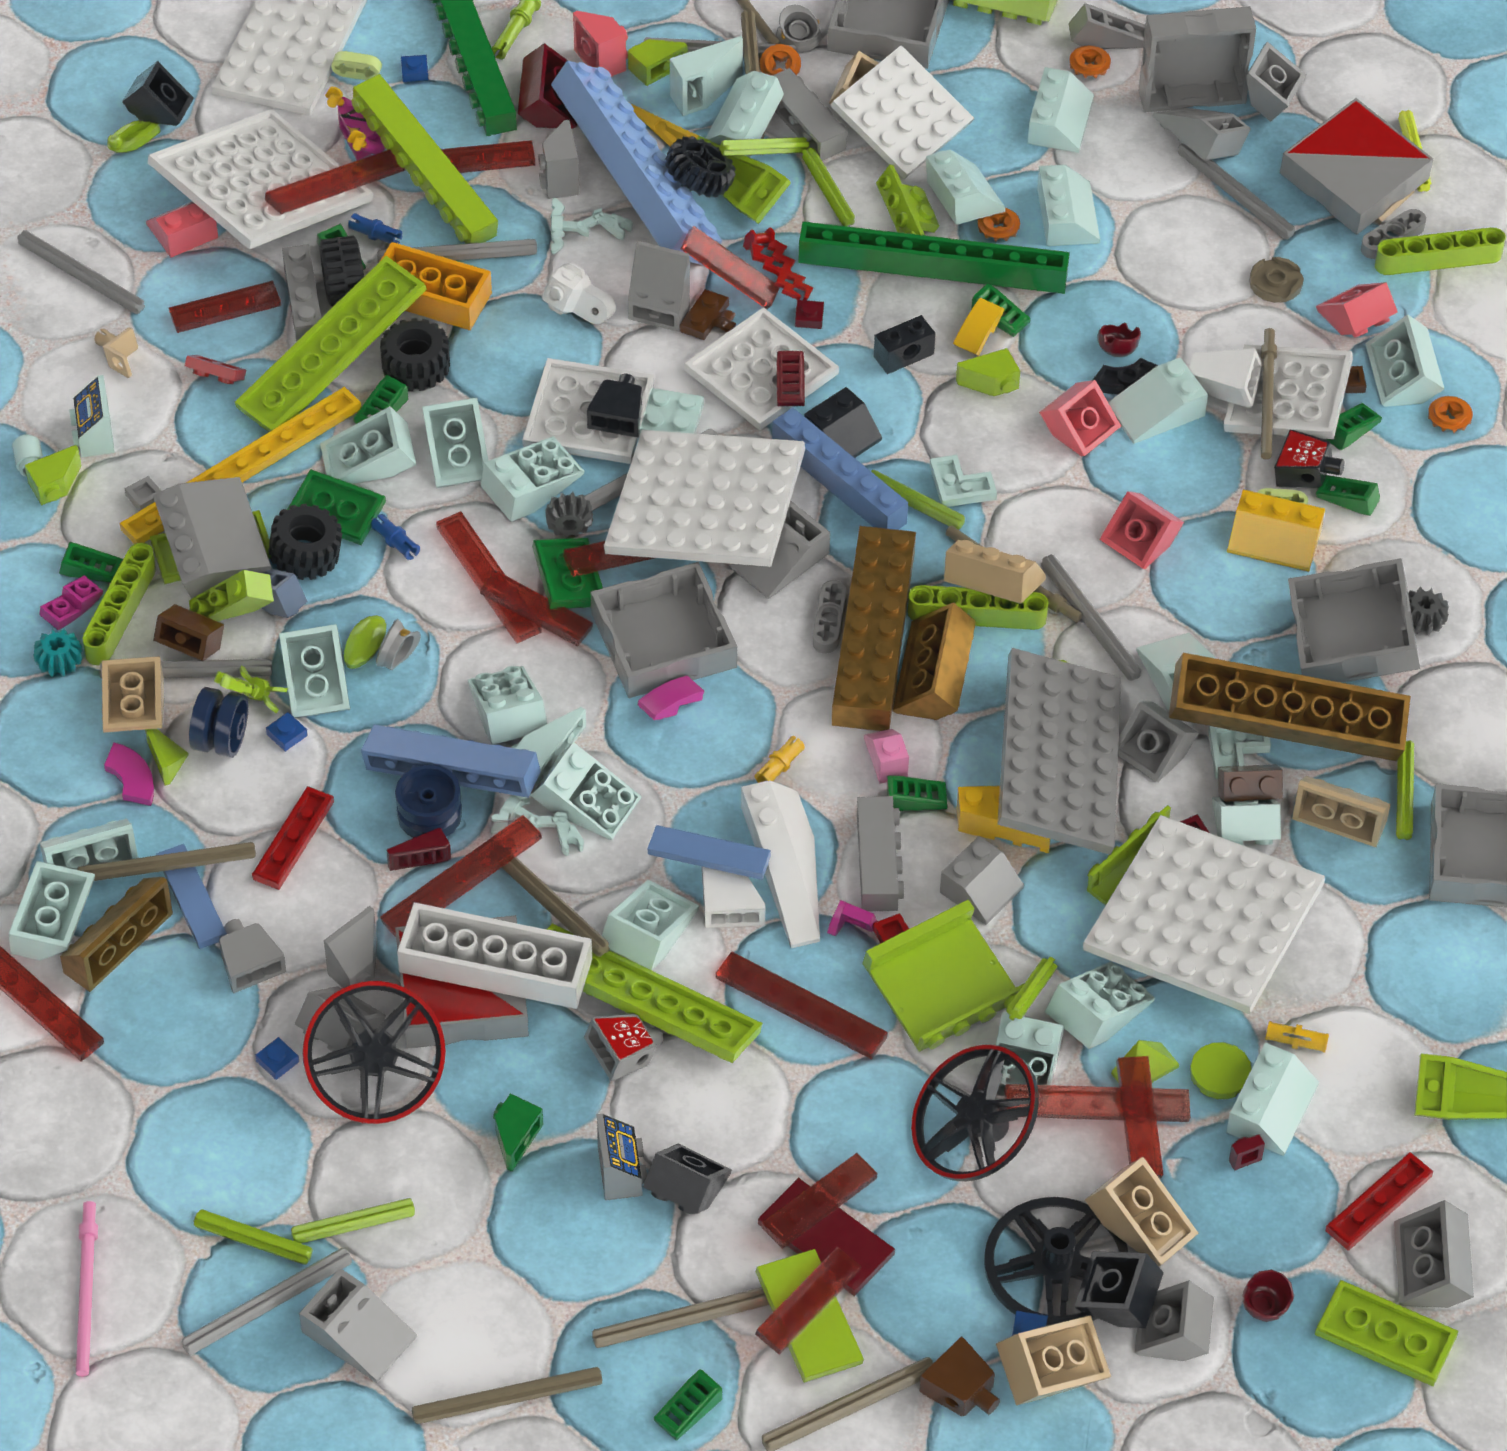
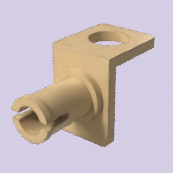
[94,327,138,378]

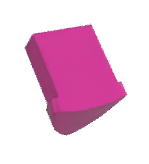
[827,900,877,936]

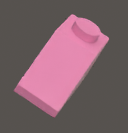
[864,729,909,784]

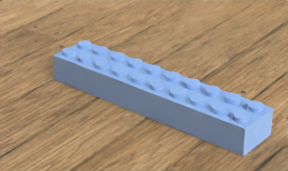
[551,61,722,265]

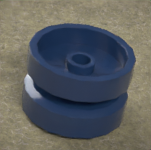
[189,687,248,758]
[395,764,462,838]

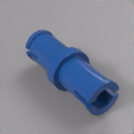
[348,213,402,244]
[371,514,420,560]

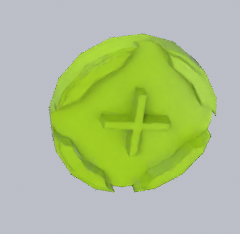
[1190,1042,1252,1099]

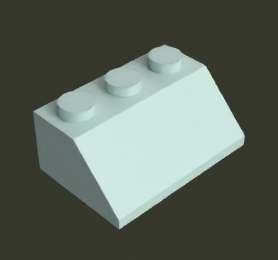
[1028,67,1094,153]
[705,71,784,158]
[926,150,1005,225]
[1037,165,1100,246]
[1365,314,1444,407]
[40,818,138,870]
[9,861,95,960]
[1226,1042,1319,1156]

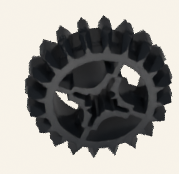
[665,136,736,198]

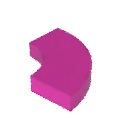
[104,742,154,806]

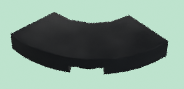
[1093,358,1158,394]

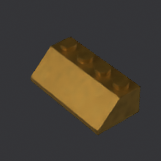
[892,603,976,720]
[60,877,173,992]

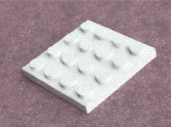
[831,46,974,179]
[684,307,839,431]
[1223,344,1353,439]
[522,358,654,464]

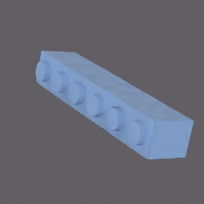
[772,407,908,530]
[361,725,541,798]

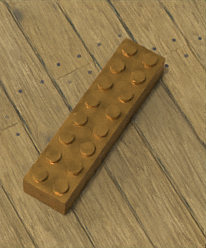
[832,526,916,731]
[1168,652,1411,761]

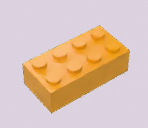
[380,242,492,331]

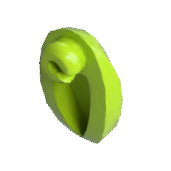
[107,120,161,153]
[344,615,387,669]

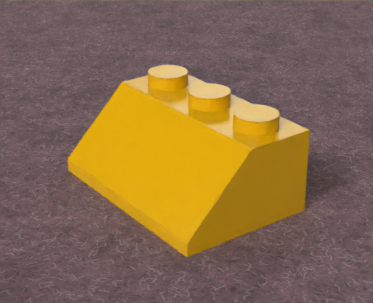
[1227,489,1325,572]

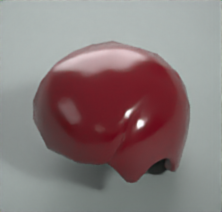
[1097,322,1141,357]
[1242,1269,1294,1322]

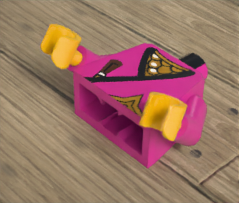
[325,86,386,160]

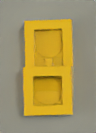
[953,298,1005,356]

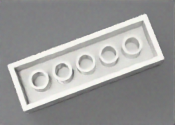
[397,902,592,1009]

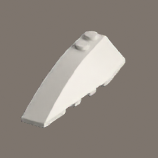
[741,780,820,949]

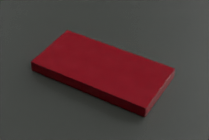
[758,1177,895,1296]

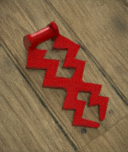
[743,227,814,301]

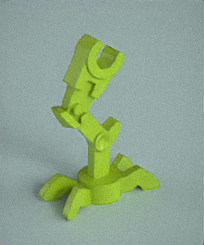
[214,665,288,714]

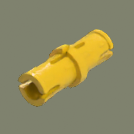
[754,736,805,783]
[1265,1021,1329,1053]

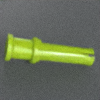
[492,0,541,59]

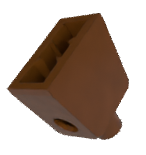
[919,1336,1000,1416]

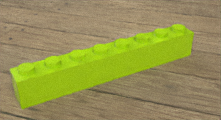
[351,74,498,244]

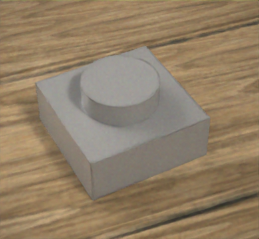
[124,476,161,511]

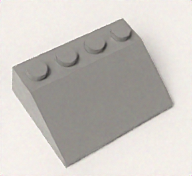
[153,477,272,599]

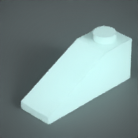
[512,707,586,786]

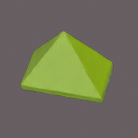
[145,729,189,786]
[1111,1040,1179,1096]

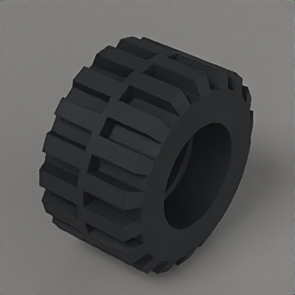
[319,235,364,307]
[380,318,450,391]
[268,504,342,580]

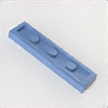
[647,825,771,880]
[156,844,227,949]

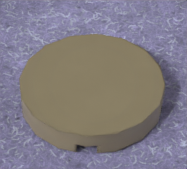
[1249,257,1304,303]

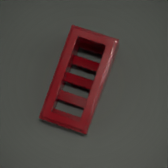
[776,351,805,406]
[386,827,451,871]

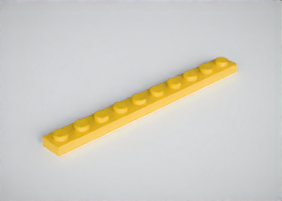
[120,386,362,544]

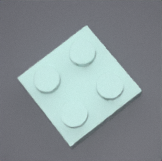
[639,388,704,436]

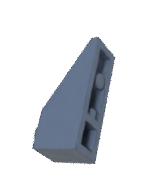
[262,569,308,618]

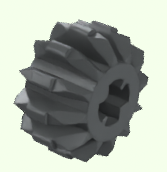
[545,492,593,538]
[1408,587,1449,636]

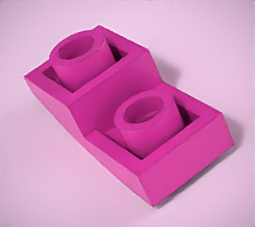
[39,575,103,630]
[637,676,704,720]

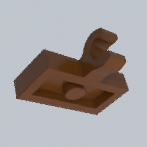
[680,289,736,340]

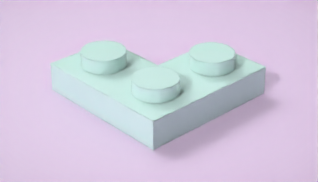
[930,455,997,507]
[1208,726,1271,779]

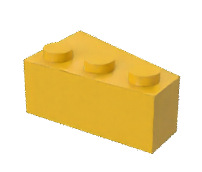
[956,786,1050,853]

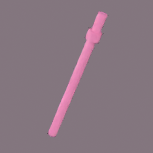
[76,1201,98,1377]

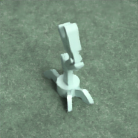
[551,198,633,254]
[491,793,584,856]

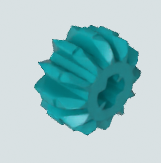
[33,628,83,677]

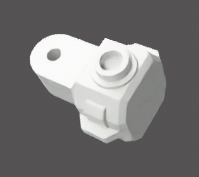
[542,262,616,324]

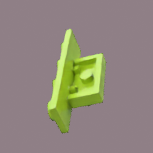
[876,164,940,235]

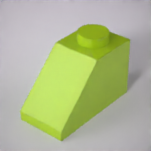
[628,39,688,86]
[956,348,1020,396]
[25,445,81,505]

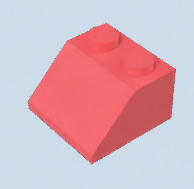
[573,11,628,77]
[146,201,218,258]
[1316,282,1398,337]
[1039,380,1121,457]
[1099,491,1184,569]

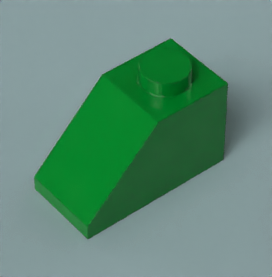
[493,1093,543,1171]

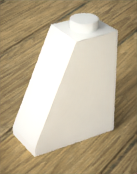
[1187,348,1263,408]
[702,867,766,928]

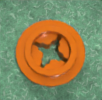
[760,44,801,76]
[1069,45,1111,79]
[977,208,1020,242]
[1428,396,1473,433]

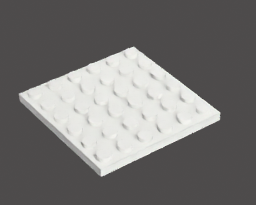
[148,109,373,250]
[604,430,805,567]
[1083,815,1325,1014]

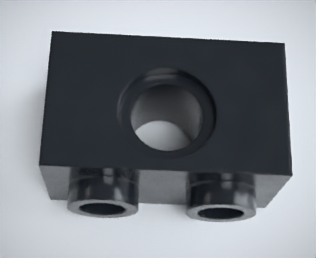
[873,315,935,374]

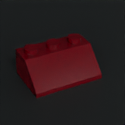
[518,43,577,129]

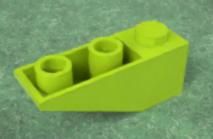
[189,570,274,621]

